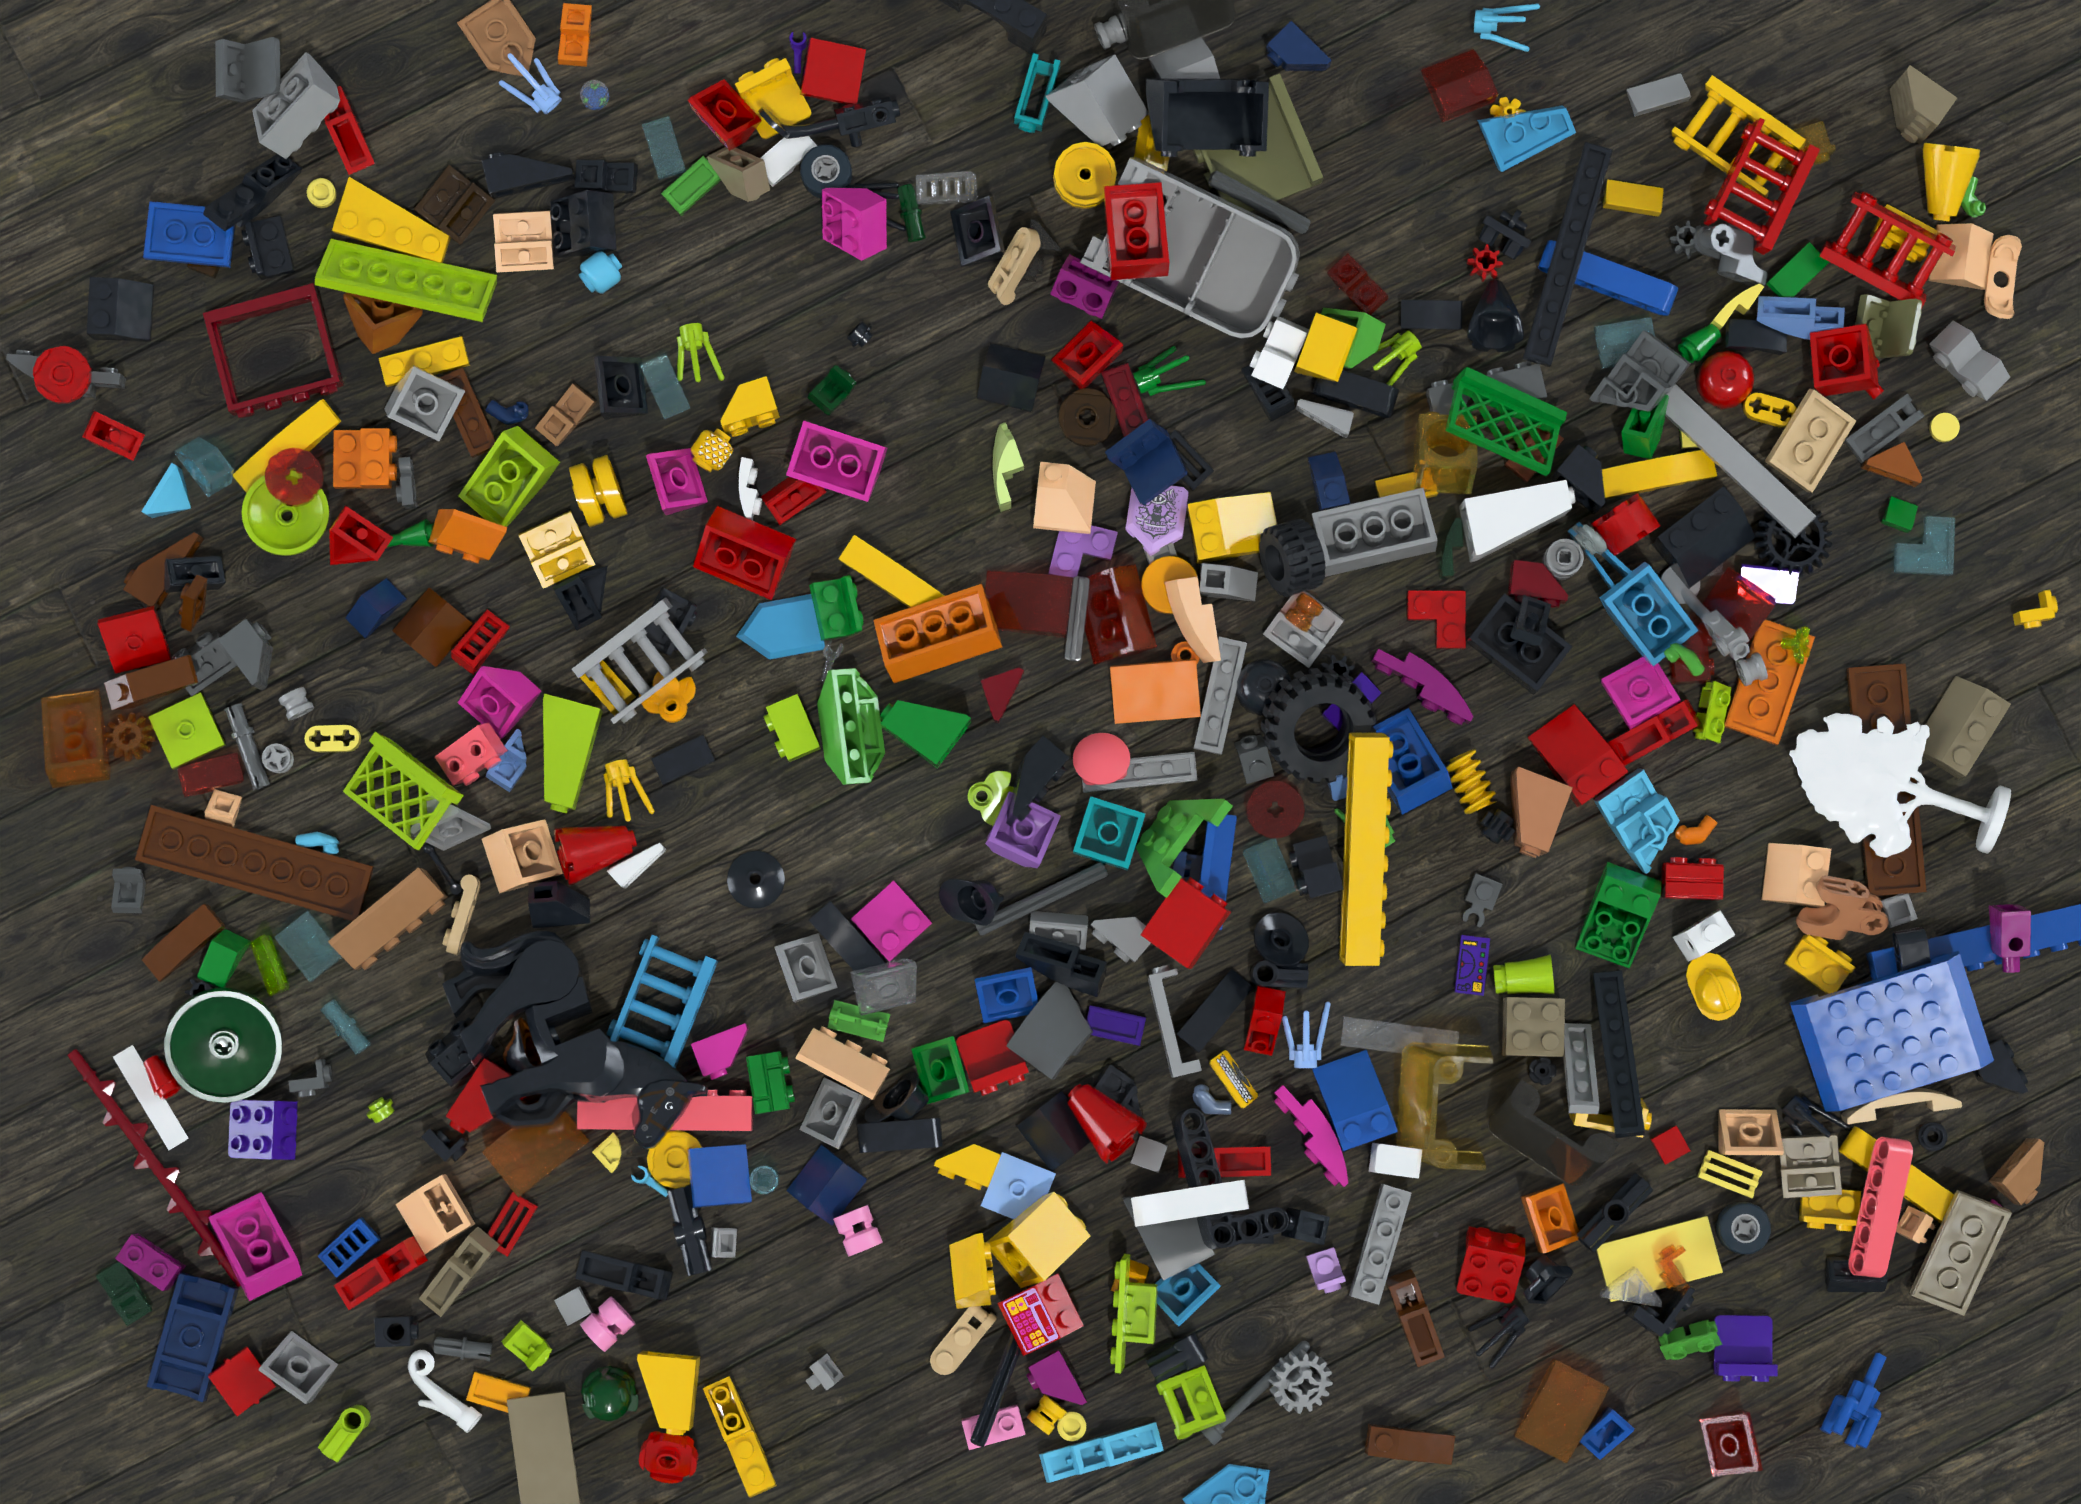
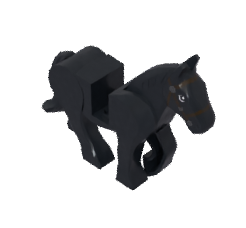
[442,931,708,1149]

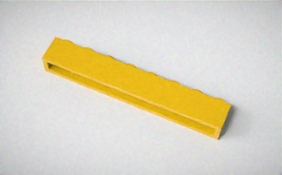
[1339,733,1393,966]

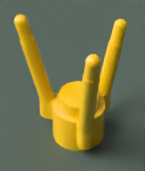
[603,759,655,822]

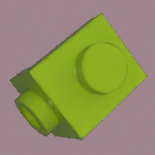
[501,1320,552,1371]

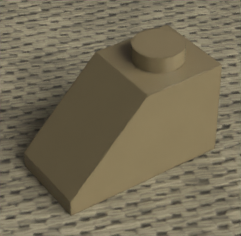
[707,147,770,202]

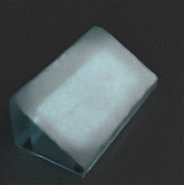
[1243,838,1297,903]

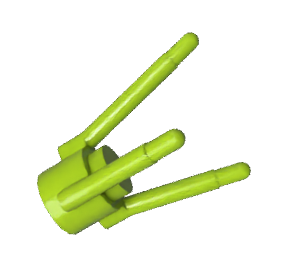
[677,323,724,382]
[1373,331,1422,386]

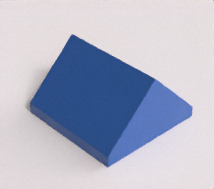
[975,967,1038,1024]

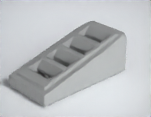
[1295,399,1354,438]

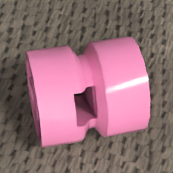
[833,1205,883,1257]
[580,1296,636,1352]

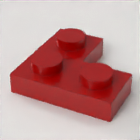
[1407,591,1466,649]

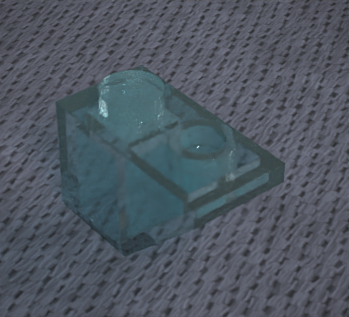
[175,437,234,497]

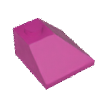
[458,666,541,740]

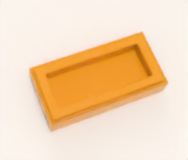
[466,1371,531,1413]

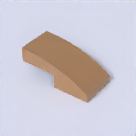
[535,383,597,446]

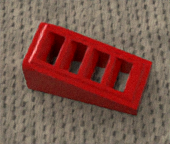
[451,609,510,675]

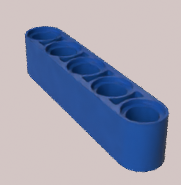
[1538,240,1678,316]

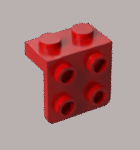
[956,1020,1029,1096]
[1457,1226,1525,1303]

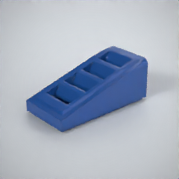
[318,1217,381,1278]

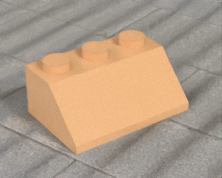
[796,1026,891,1100]

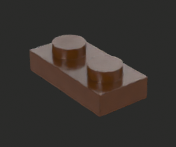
[179,574,208,632]

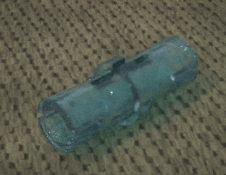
[320,999,371,1055]

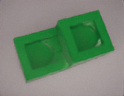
[1767,242,1829,298]

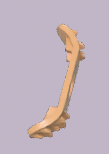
[1984,235,2022,319]

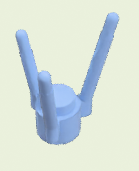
[499,53,562,114]
[1282,1002,1330,1068]

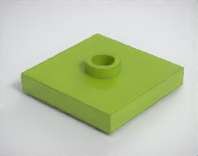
[148,692,226,769]

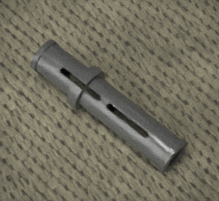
[224,703,271,791]

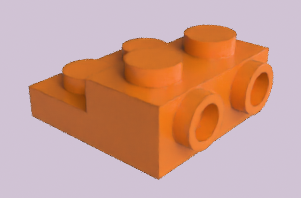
[333,428,397,489]

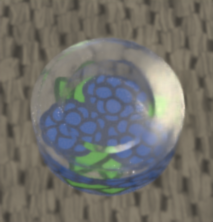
[580,80,609,110]

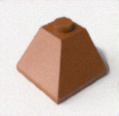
[343,293,423,354]

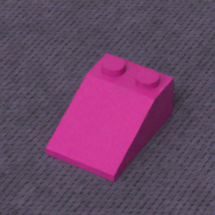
[208,1192,302,1301]

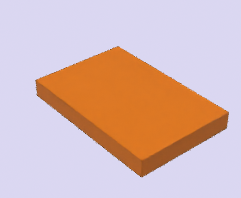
[1110,659,1201,724]

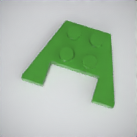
[1136,799,1233,898]

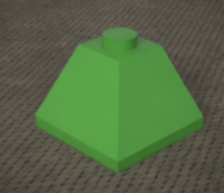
[1321,308,1386,368]

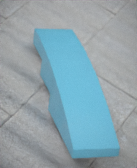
[1039,1422,1164,1483]

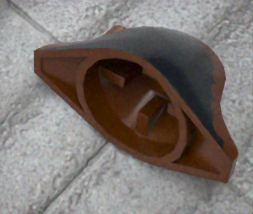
[503,1017,541,1075]

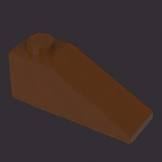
[123,532,204,611]
[104,655,199,710]
[1365,1424,1455,1465]

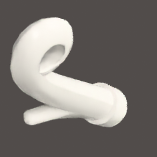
[408,1350,482,1433]

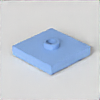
[981,1152,1056,1219]

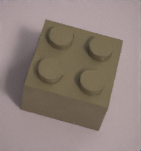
[1502,997,1565,1057]

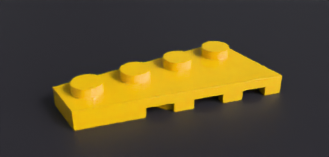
[332,177,450,263]

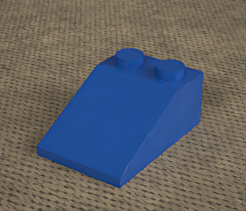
[1373,708,1453,815]
[1312,1050,1398,1151]

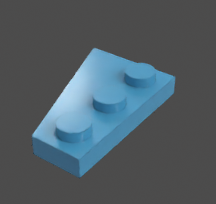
[1477,106,1576,172]

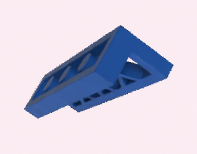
[1199,815,1237,930]

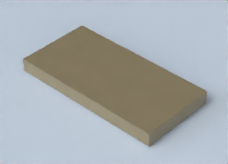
[1909,1190,2012,1316]
[507,1391,581,1504]

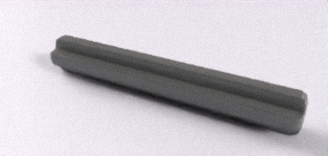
[1208,171,1311,234]

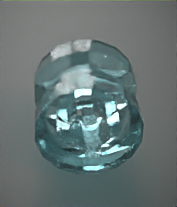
[749,1165,779,1194]

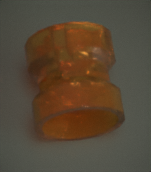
[1284,592,1324,632]

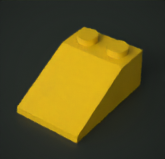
[1186,492,1277,564]

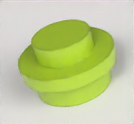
[366,1097,395,1123]

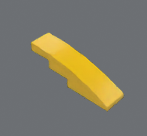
[232,399,341,493]
[1602,450,1717,499]
[839,535,945,608]

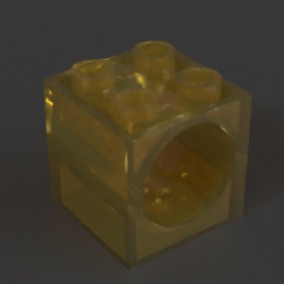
[1414,412,1477,494]

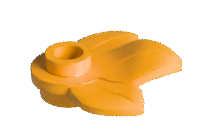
[639,671,696,723]

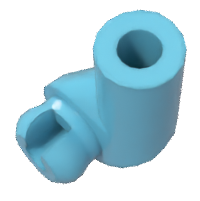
[295,832,339,855]

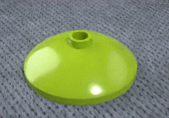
[242,470,329,556]

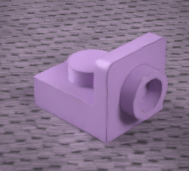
[1306,1247,1346,1293]

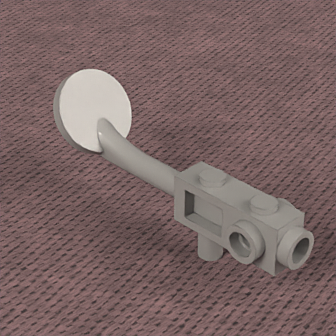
[1660,567,1750,661]

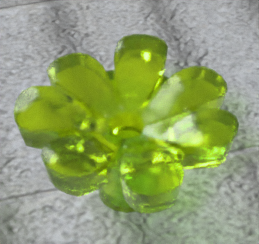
[1781,626,1810,664]

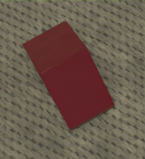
[980,668,1024,724]

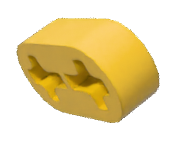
[1742,393,1797,428]

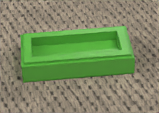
[661,156,721,216]

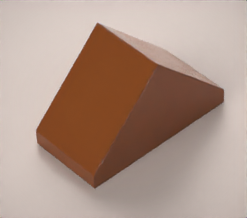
[1861,442,1922,487]

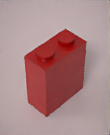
[1140,877,1231,969]

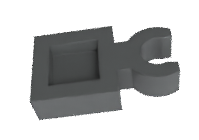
[396,457,418,509]
[1462,874,1502,928]

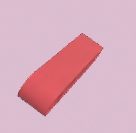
[1848,1137,1913,1278]

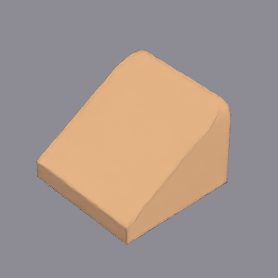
[205,789,242,827]

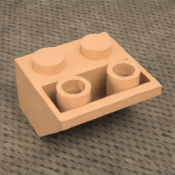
[396,1174,475,1254]

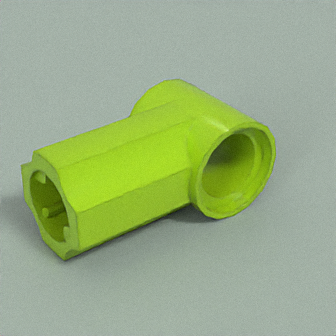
[318,1405,371,1462]

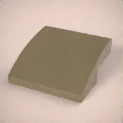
[1780,1133,1842,1198]

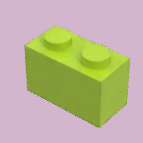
[763,694,821,762]

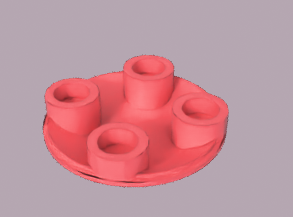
[1073,733,1130,785]

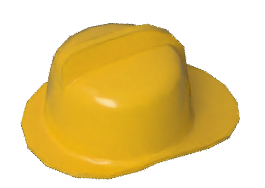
[1686,953,1741,1021]

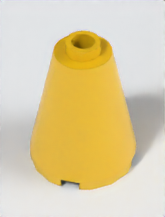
[1923,143,1980,221]

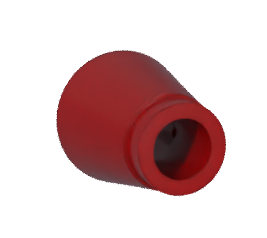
[143,1055,181,1100]

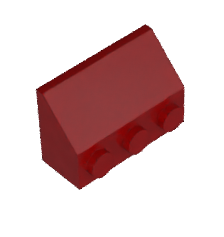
[693,506,796,600]

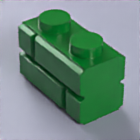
[746,1051,795,1114]

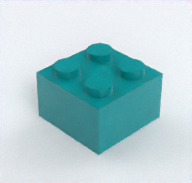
[1073,796,1145,870]

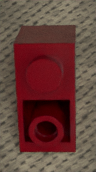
[1507,560,1568,608]

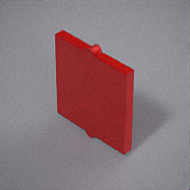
[208,1346,276,1416]

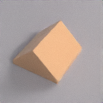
[1928,223,1994,290]
[1718,1109,1784,1155]

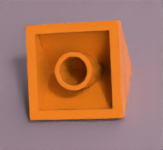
[1521,1183,1579,1254]

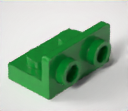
[809,575,863,641]

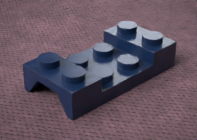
[147,1273,239,1402]

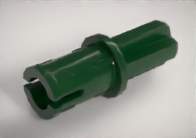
[897,184,926,242]

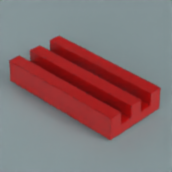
[488,1192,538,1257]

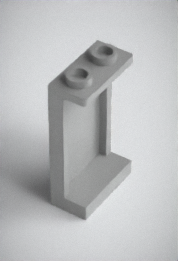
[1147,965,1202,1078]

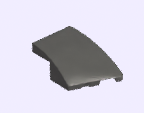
[1589,330,1691,411]
[1006,982,1093,1079]
[1122,1196,1215,1281]

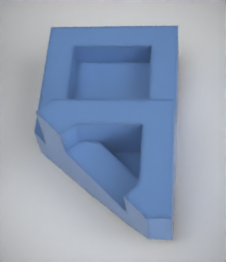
[486,729,527,792]

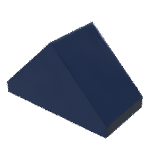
[345,578,407,639]

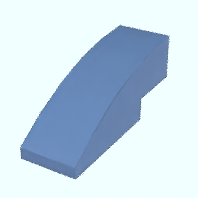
[1757,296,1845,340]

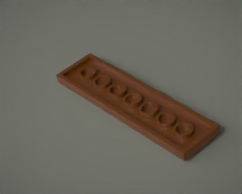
[1846,664,1927,896]
[135,805,374,921]

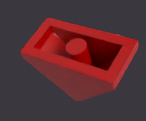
[329,506,393,565]

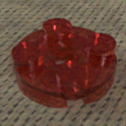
[265,448,324,507]
[1246,781,1304,839]

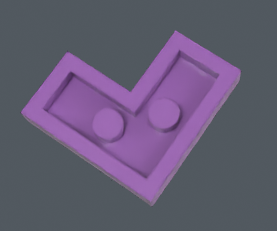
[1048,525,1118,581]

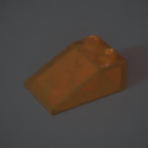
[41,689,110,788]
[482,1111,590,1197]
[1514,1359,1609,1463]

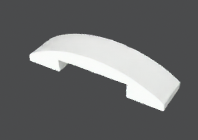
[1131,1180,1249,1227]

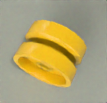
[1053,142,1117,209]
[569,455,628,527]

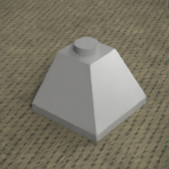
[384,366,465,441]

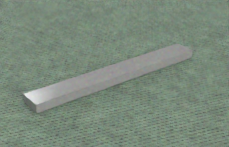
[1665,384,1816,538]

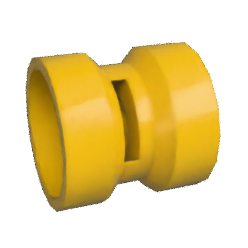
[1027,1394,1067,1435]

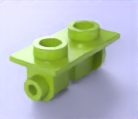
[1693,681,1731,743]

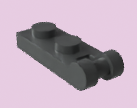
[1844,393,1925,463]

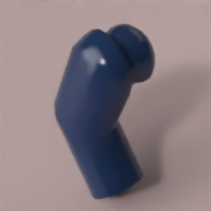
[485,400,529,425]

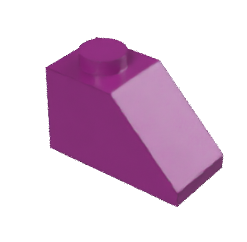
[1026,1349,1087,1405]

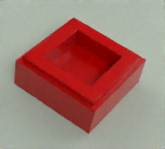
[1650,1125,1691,1165]

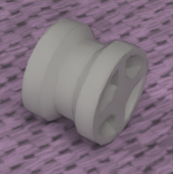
[1094,15,1126,50]
[1735,652,1768,687]
[278,687,314,721]
[262,743,294,774]

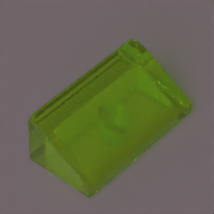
[250,935,290,996]

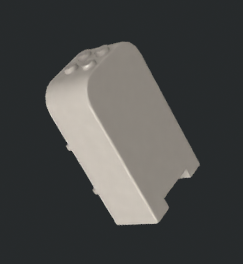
[1080,156,1300,338]

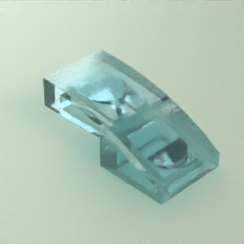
[640,353,690,420]

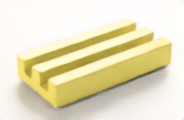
[1697,1150,1763,1198]

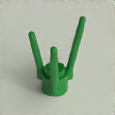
[1133,346,1206,396]

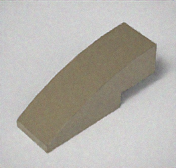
[419,1227,500,1317]

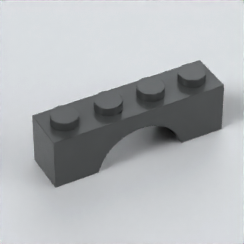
[1425,361,1547,426]

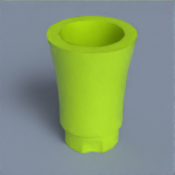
[1493,955,1554,995]

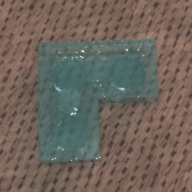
[1894,516,1955,576]

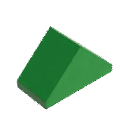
[197,929,251,988]

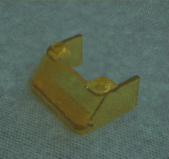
[1396,1042,1493,1171]

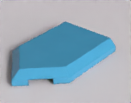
[736,594,826,660]
[1183,1464,1270,1504]

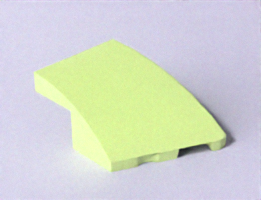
[993,422,1024,512]

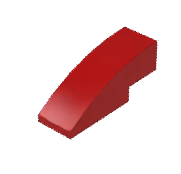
[324,86,375,175]
[1608,699,1702,766]
[1178,1147,1271,1178]
[334,1236,428,1310]

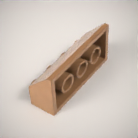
[328,867,448,971]

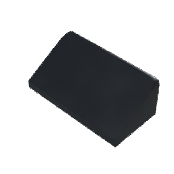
[164,556,226,593]
[1826,1256,1888,1292]

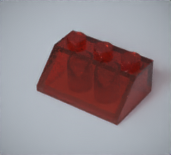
[1085,564,1157,665]

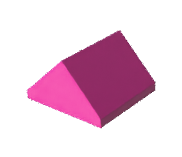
[646,448,708,515]

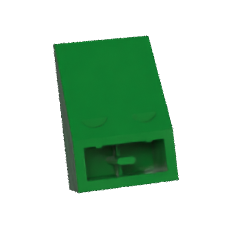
[1575,862,1662,969]

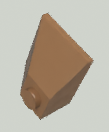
[1989,1138,2044,1205]

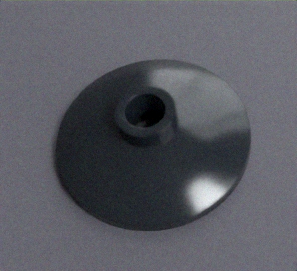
[727,851,785,908]
[1254,913,1309,967]

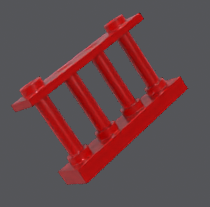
[1704,118,1820,255]
[1820,192,1956,307]

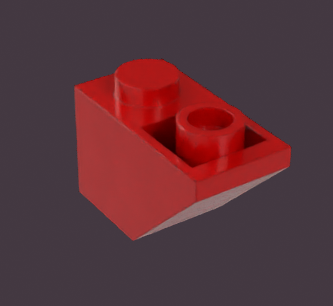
[1244,986,1286,1056]

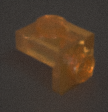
[1655,1244,1688,1291]

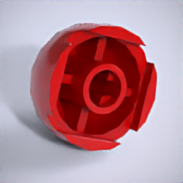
[1696,351,1754,409]

